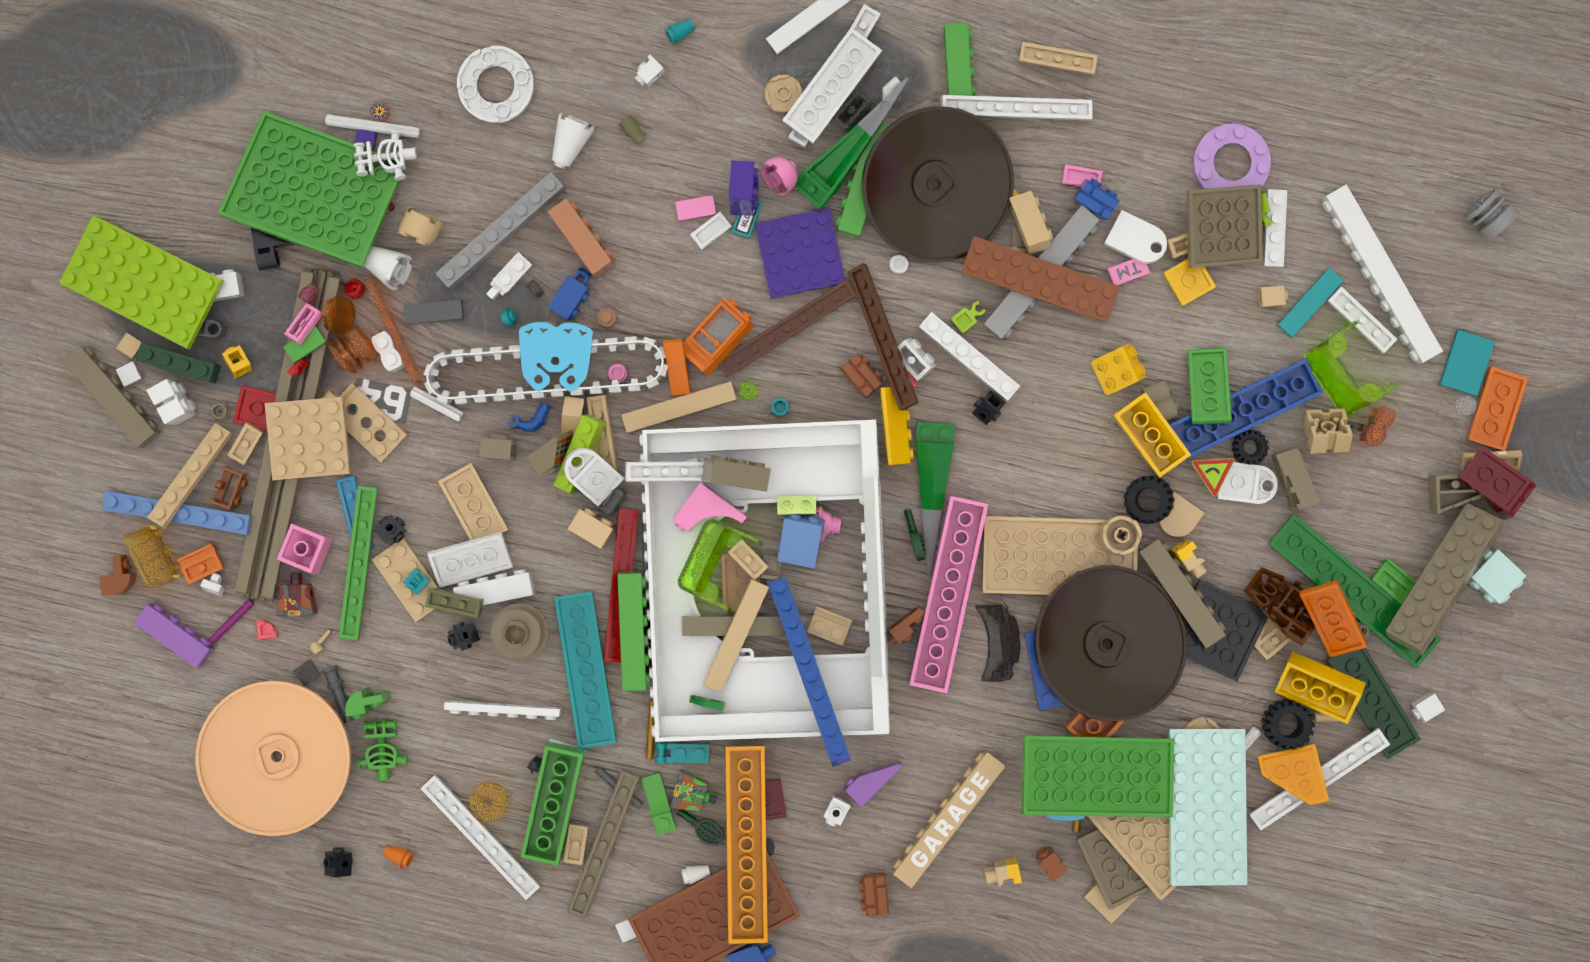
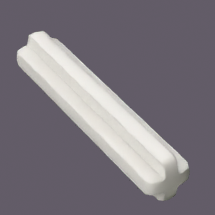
[410,386,464,421]

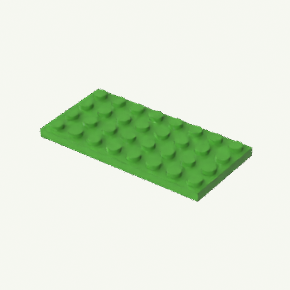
[1021,735,1174,817]

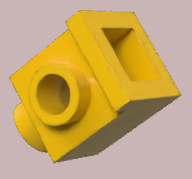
[222,345,252,379]

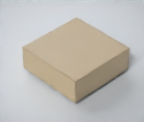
[116,332,143,359]

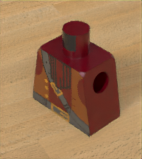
[276,573,317,616]

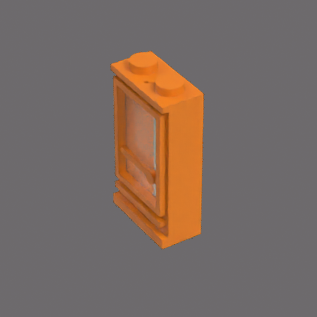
[683,297,754,377]

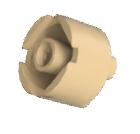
[398,206,443,246]
[1099,516,1142,555]

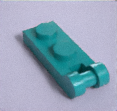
[655,742,710,764]

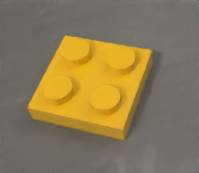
[1163,259,1216,307]

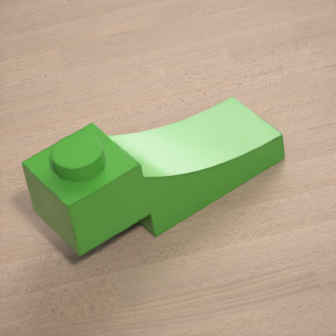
[641,772,677,836]

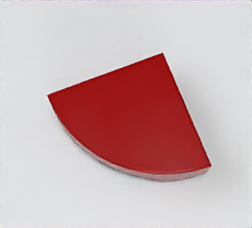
[287,359,309,377]

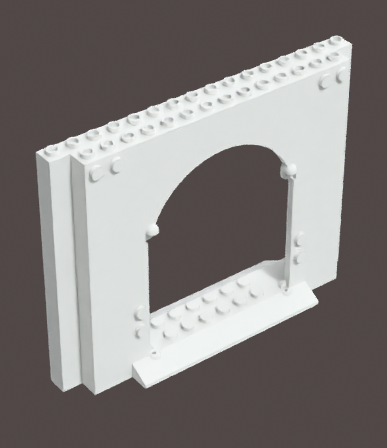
[639,420,890,742]

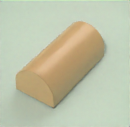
[1167,232,1188,258]

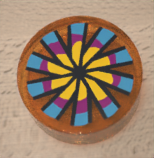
[370,102,390,122]

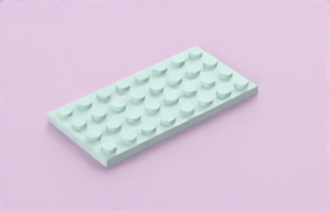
[1168,729,1247,886]

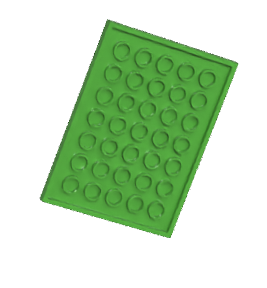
[218,111,407,268]

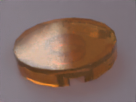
[322,295,355,334]

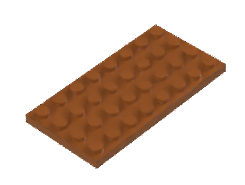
[628,850,800,962]

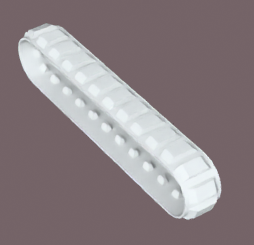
[424,336,669,405]

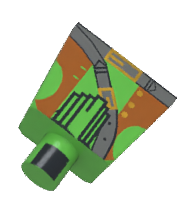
[670,770,718,811]

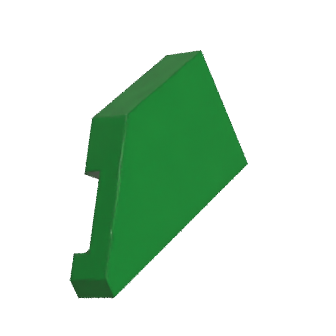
[689,695,725,711]

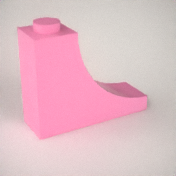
[673,482,748,532]

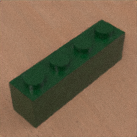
[136,343,221,384]

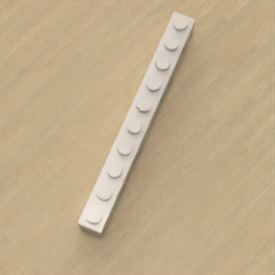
[1322,184,1443,364]

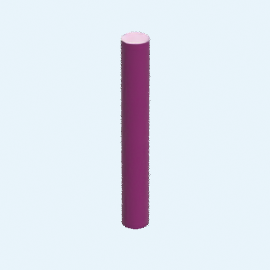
[208,599,254,644]

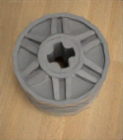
[1465,189,1519,241]

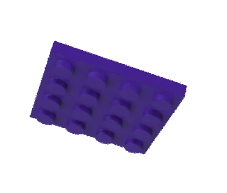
[755,208,845,299]

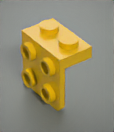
[1091,343,1146,395]

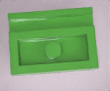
[1371,558,1416,604]

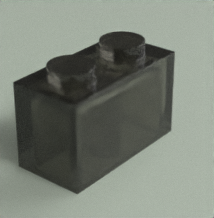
[833,89,876,133]

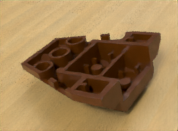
[1244,567,1315,647]

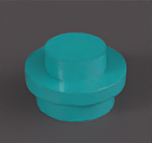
[501,308,517,327]

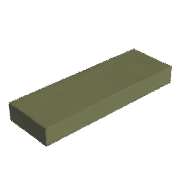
[425,587,484,618]

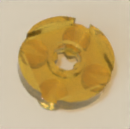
[469,782,508,822]

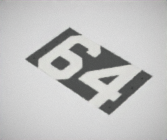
[350,378,412,423]

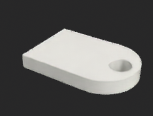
[1104,210,1167,264]
[563,448,624,506]
[1216,462,1278,504]

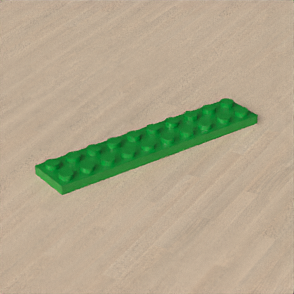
[1268,515,1441,668]

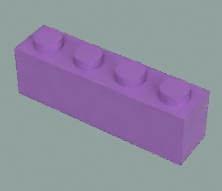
[134,603,215,668]

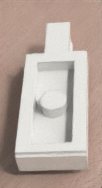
[487,252,533,300]

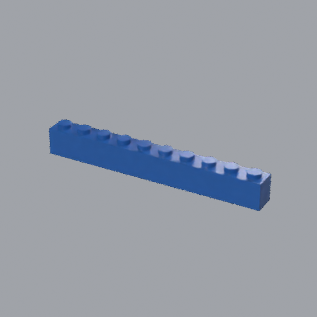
[768,577,851,767]

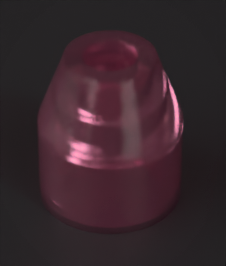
[298,284,318,305]

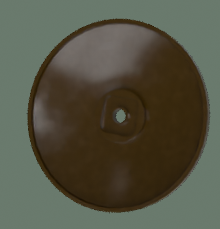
[862,106,1014,262]
[1034,565,1187,721]

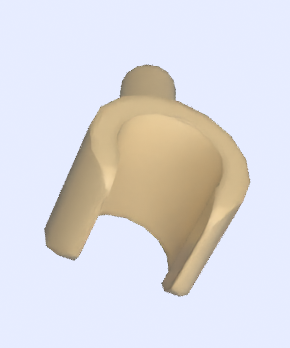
[310,630,331,654]

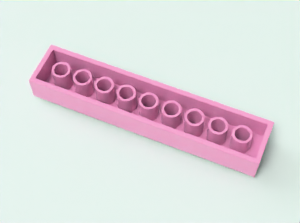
[908,496,988,693]

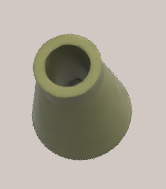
[619,115,645,144]

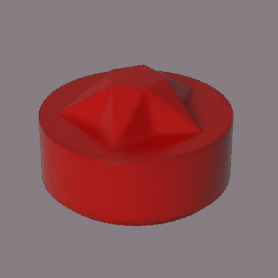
[345,279,365,299]

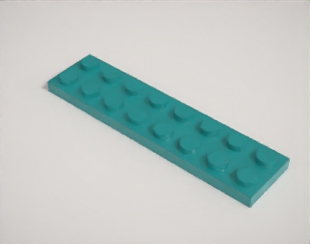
[554,591,617,749]

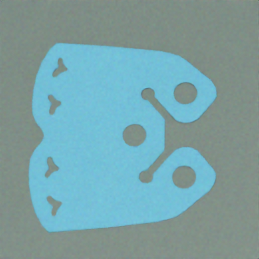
[519,322,593,392]

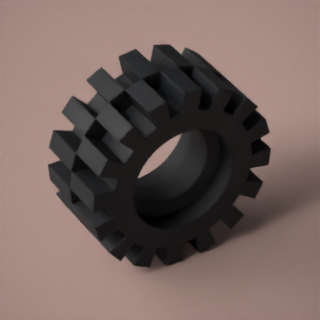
[1232,430,1269,465]

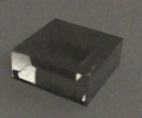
[293,659,321,686]

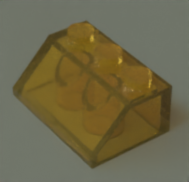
[122,526,180,589]

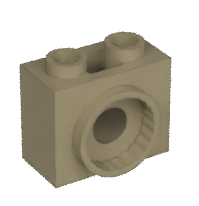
[477,435,517,460]

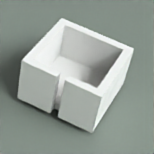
[146,379,196,426]

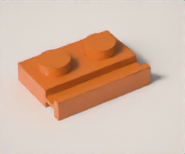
[177,543,225,585]

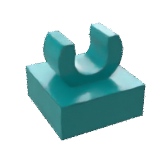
[403,568,431,595]

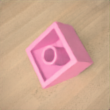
[277,524,333,574]

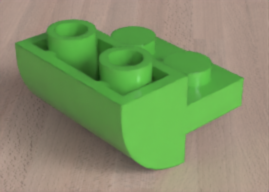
[345,687,391,719]

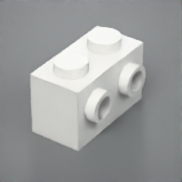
[898,337,937,381]

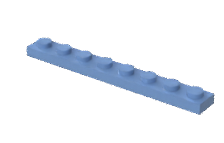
[102,491,252,535]

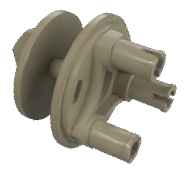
[490,603,549,661]

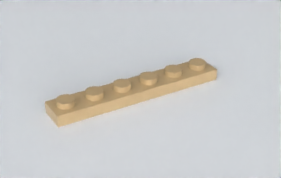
[147,423,233,529]

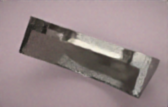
[975,603,1020,682]

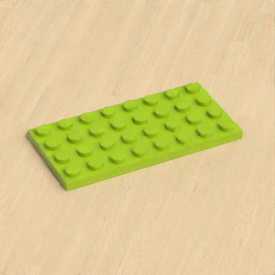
[59,215,224,349]

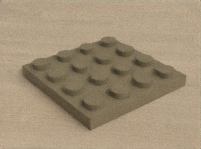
[1186,184,1263,268]
[1075,828,1150,910]

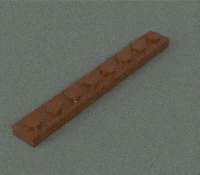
[848,263,919,411]
[719,279,856,378]

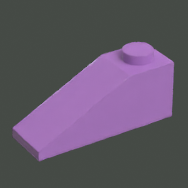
[845,761,902,807]

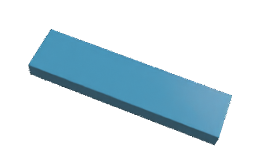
[336,475,375,550]

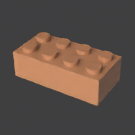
[547,198,615,279]

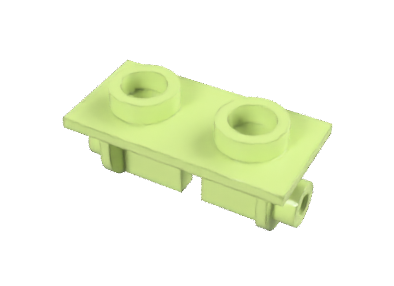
[777,496,816,515]

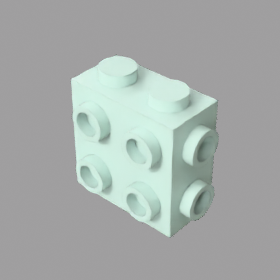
[1469,549,1526,604]

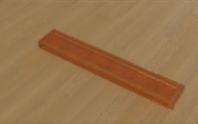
[364,276,424,384]

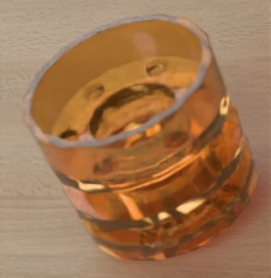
[328,324,379,375]

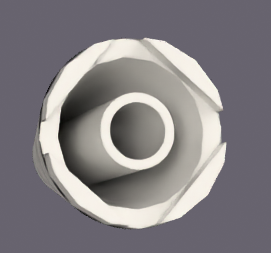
[552,113,595,169]
[364,246,412,290]

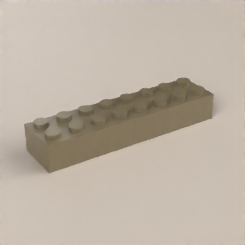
[1386,503,1503,656]

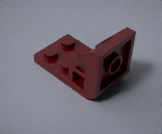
[1458,446,1536,520]

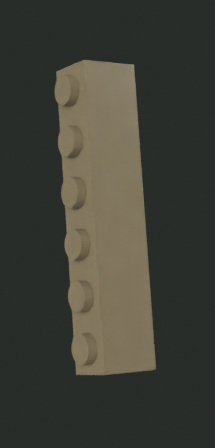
[62,345,160,448]
[1139,539,1226,649]

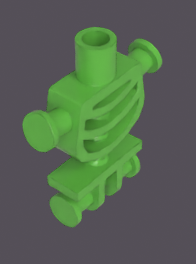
[357,718,408,781]

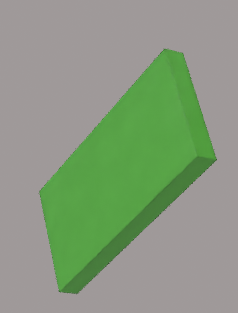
[1188,348,1232,424]

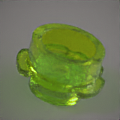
[739,381,758,400]

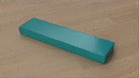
[1277,268,1344,338]

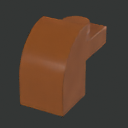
[100,555,136,596]

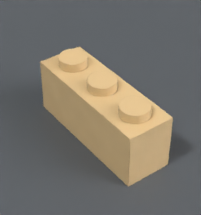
[1009,191,1053,255]

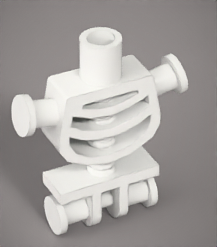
[353,130,417,181]

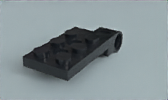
[251,228,294,271]

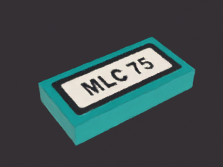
[731,201,763,239]

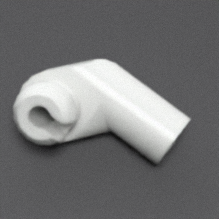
[882,77,901,100]

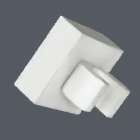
[200,573,225,597]

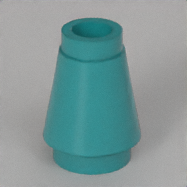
[665,19,695,43]

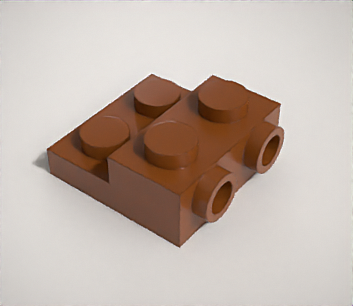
[887,606,924,645]

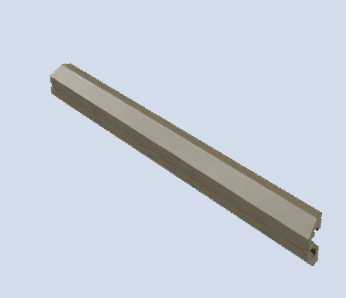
[235,268,342,603]

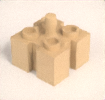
[1303,409,1353,454]

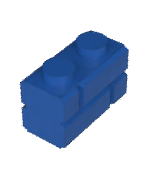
[1073,178,1119,220]

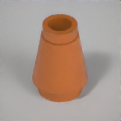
[383,845,413,868]

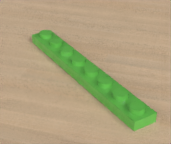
[339,485,379,640]

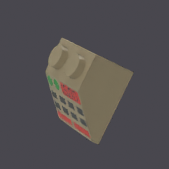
[527,431,573,476]

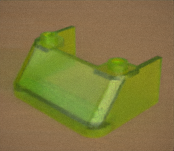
[1304,321,1400,415]
[678,519,764,613]

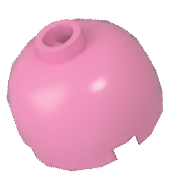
[760,156,798,196]

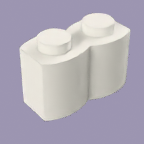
[372,331,406,373]

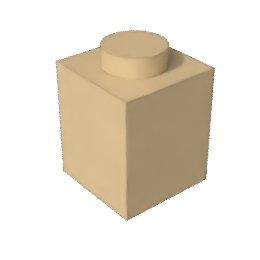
[1257,285,1288,308]

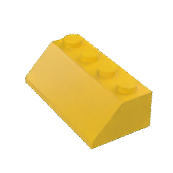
[880,387,914,466]
[1112,392,1191,478]
[1274,651,1366,724]

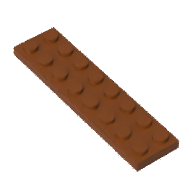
[961,236,1120,323]

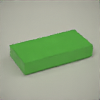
[283,326,327,363]

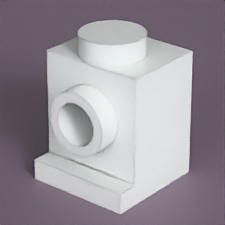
[634,55,665,88]
[823,794,851,827]

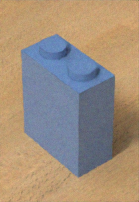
[777,514,825,569]

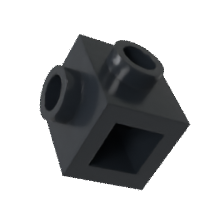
[972,390,1006,426]
[374,515,407,546]
[447,622,480,651]
[323,847,353,878]

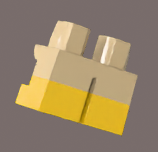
[1170,539,1207,578]
[984,857,1022,887]

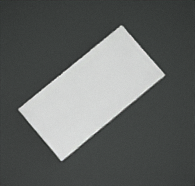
[427,531,513,588]

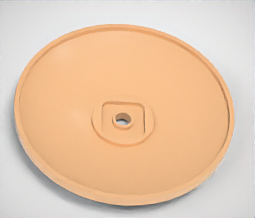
[195,681,351,836]

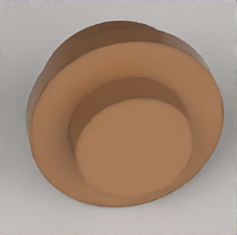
[597,308,616,327]

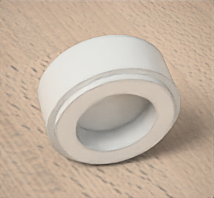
[889,254,909,274]

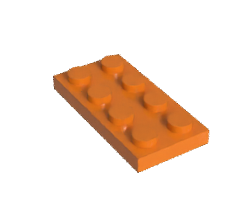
[1466,366,1528,451]
[1300,580,1368,657]

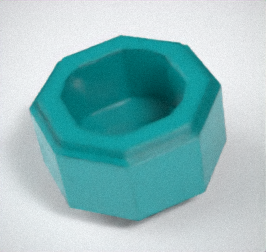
[771,398,789,416]

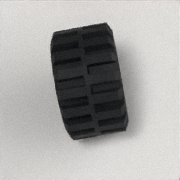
[1124,476,1175,524]
[1261,699,1315,750]

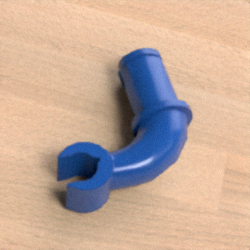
[506,402,551,432]

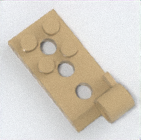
[322,383,408,463]

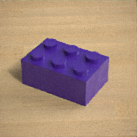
[729,160,759,216]

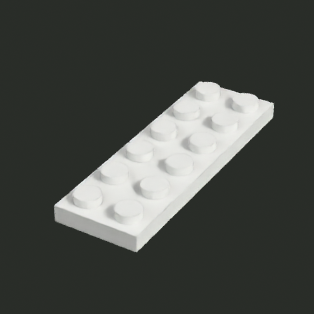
[782,28,882,144]

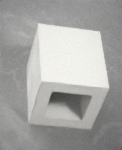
[1410,692,1445,722]

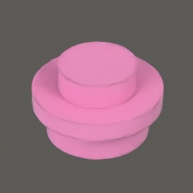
[608,364,627,383]

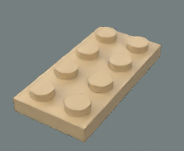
[438,463,509,540]
[372,538,440,622]

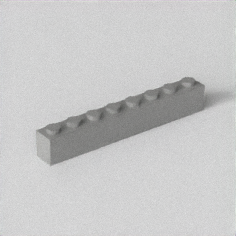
[435,172,566,290]
[982,205,1099,340]

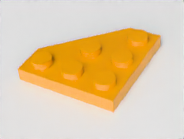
[1258,744,1330,806]

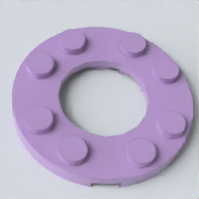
[1193,124,1271,188]

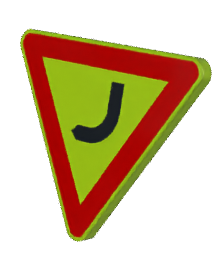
[1191,458,1234,496]

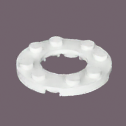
[457,46,534,123]

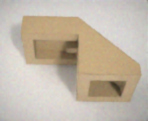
[561,396,585,436]

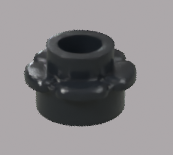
[527,755,542,773]

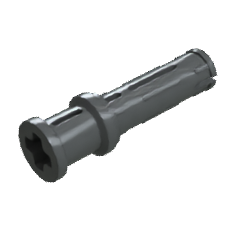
[321,665,355,723]

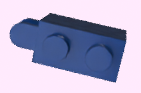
[548,267,592,321]

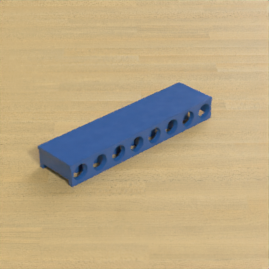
[1169,358,1323,459]

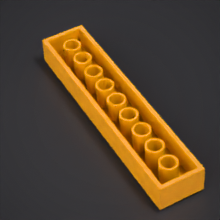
[725,745,768,944]

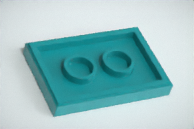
[1439,330,1495,396]

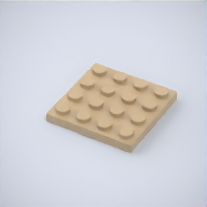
[265,397,351,480]

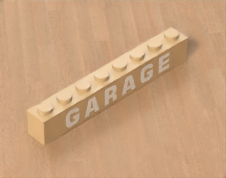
[892,750,1005,889]

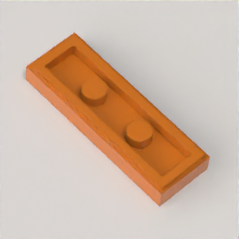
[663,339,691,395]

